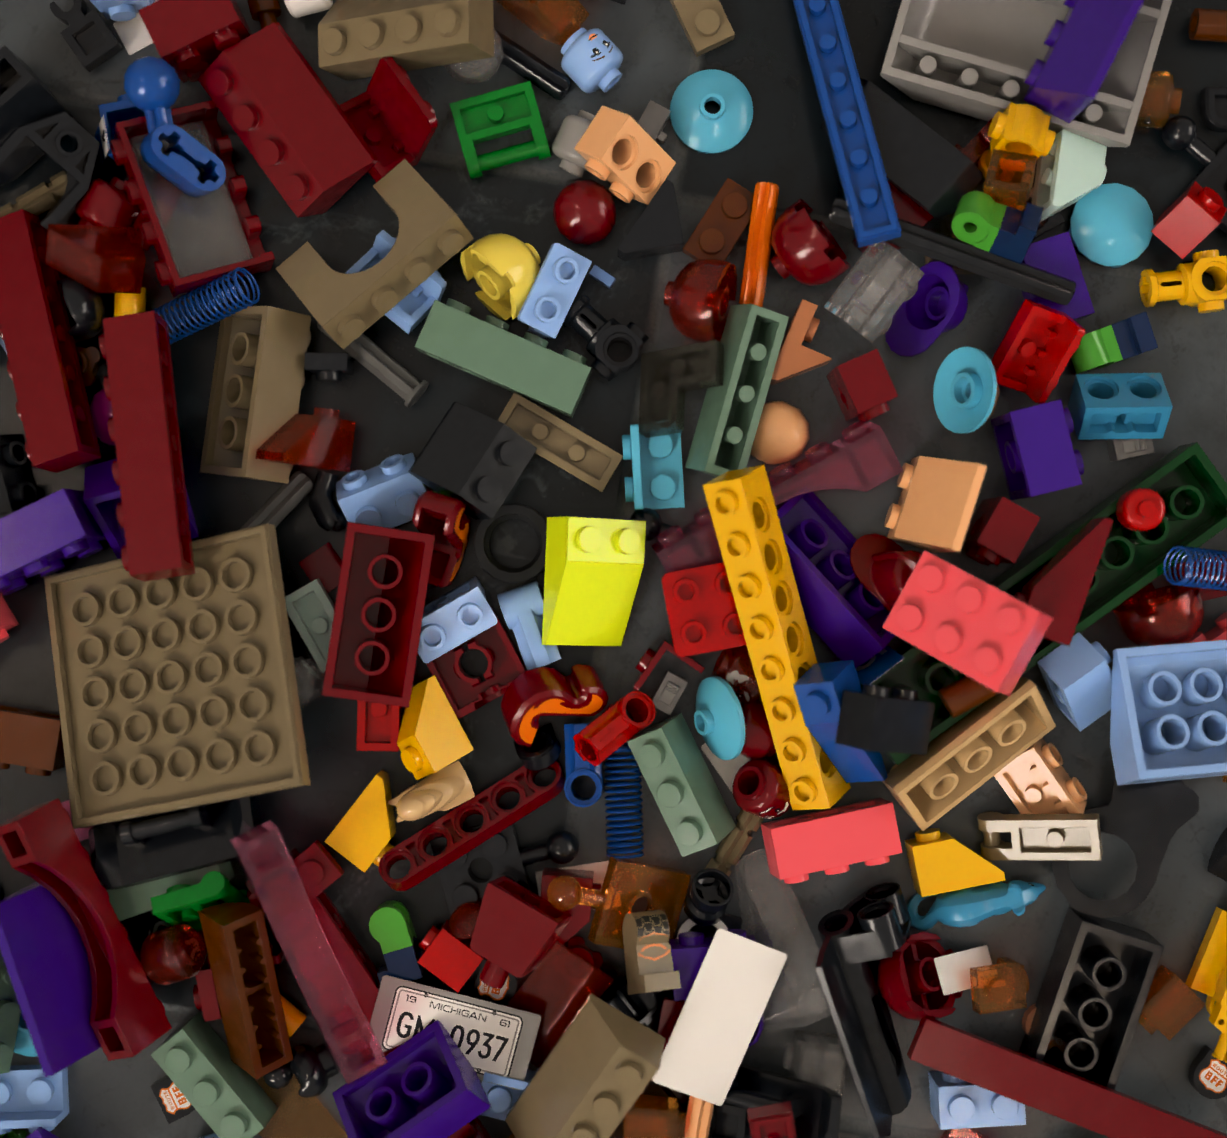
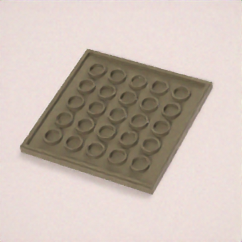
[44,523,311,829]

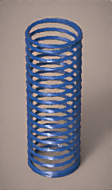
[151,267,260,345]
[1163,546,1227,591]
[604,743,644,859]

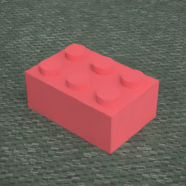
[882,550,1053,696]

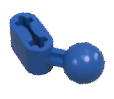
[124,56,226,198]

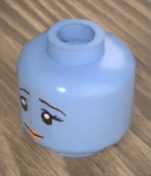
[560,27,623,93]

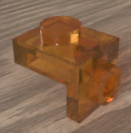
[970,957,1029,1014]

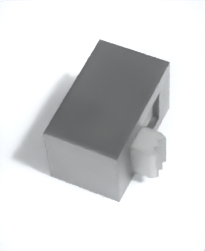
[638,100,671,144]
[1106,439,1155,462]
[652,670,688,715]

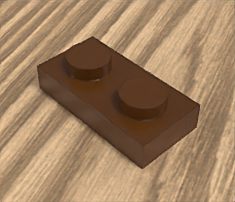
[682,178,754,273]

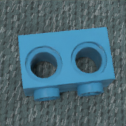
[1068,373,1173,440]

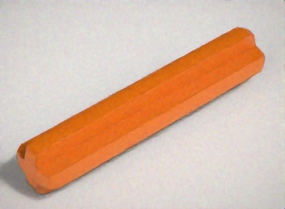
[739,182,779,307]

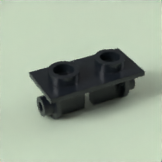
[0,434,39,518]

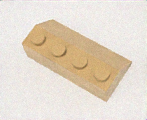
[883,677,1056,831]

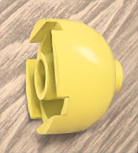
[460,233,541,321]

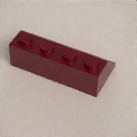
[198,22,379,218]
[322,522,435,707]

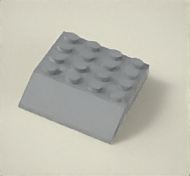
[879,0,1172,147]

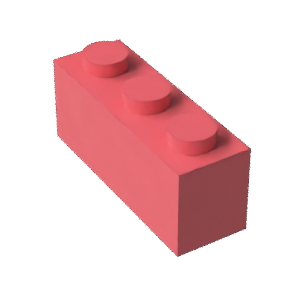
[761,798,903,884]

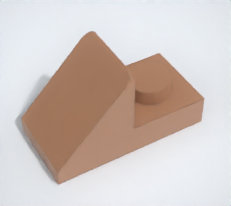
[770,299,832,385]

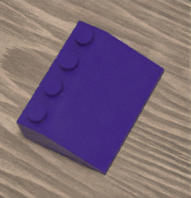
[0,882,101,1078]

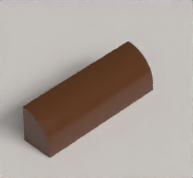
[198,902,293,1080]

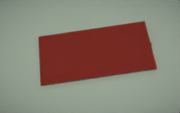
[506,941,613,1068]

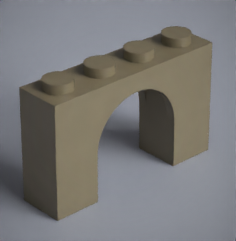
[275,159,474,349]

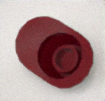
[850,533,923,612]

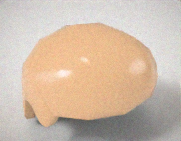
[751,401,810,465]

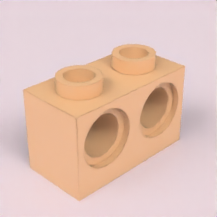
[574,105,676,205]

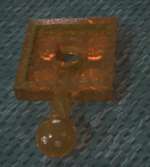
[547,856,691,949]

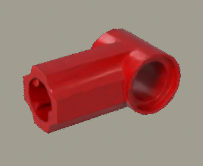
[573,691,656,767]

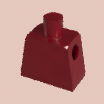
[470,876,572,989]

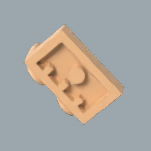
[994,738,1087,814]

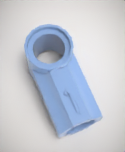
[497,580,562,670]

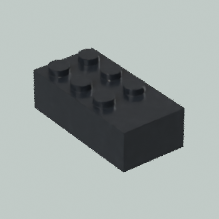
[1019,907,1164,1090]

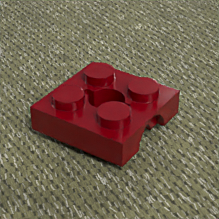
[426,606,527,719]

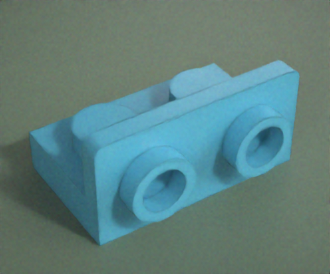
[622,424,685,511]

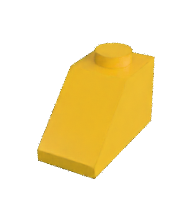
[397,675,474,780]
[324,769,396,873]
[904,828,1005,897]

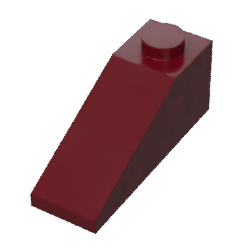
[1013,517,1114,646]

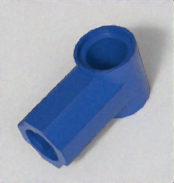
[564,723,605,808]

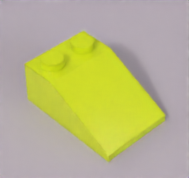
[542,517,646,646]

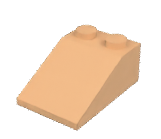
[884,456,987,553]

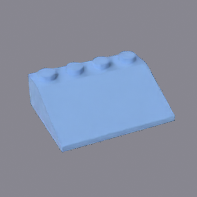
[1110,640,1227,786]

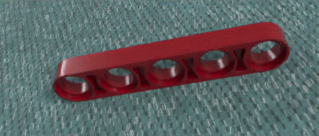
[378,761,566,891]

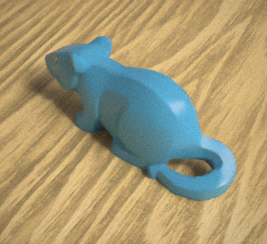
[907,880,1046,931]

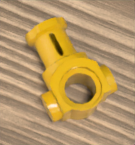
[978,102,1056,184]
[1139,250,1227,313]

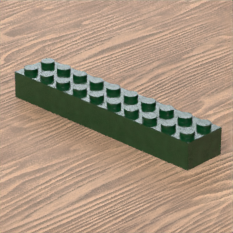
[859,442,1227,765]

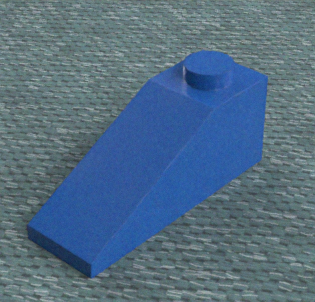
[793,660,888,783]

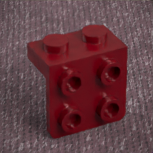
[339,57,438,183]

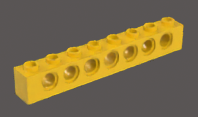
[703,465,851,811]

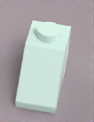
[1031,129,1107,222]

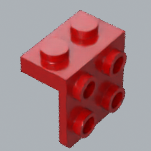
[661,560,746,657]

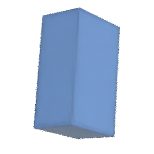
[589,265,616,289]

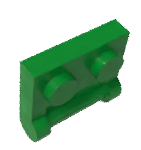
[449,81,551,180]
[151,871,250,934]

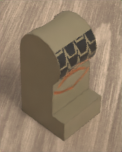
[622,910,681,995]

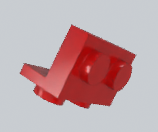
[991,299,1085,404]

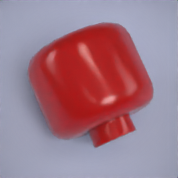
[1116,488,1166,531]

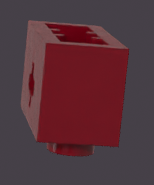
[826,348,898,424]
[962,496,1040,567]

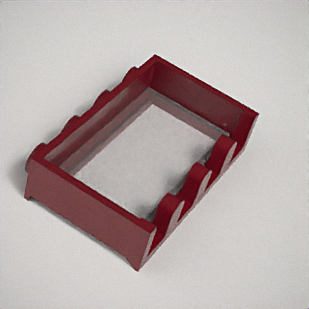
[109,100,275,298]

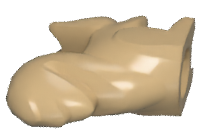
[388,761,475,823]

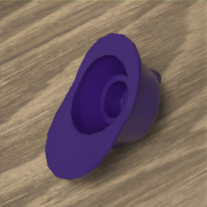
[884,261,969,357]

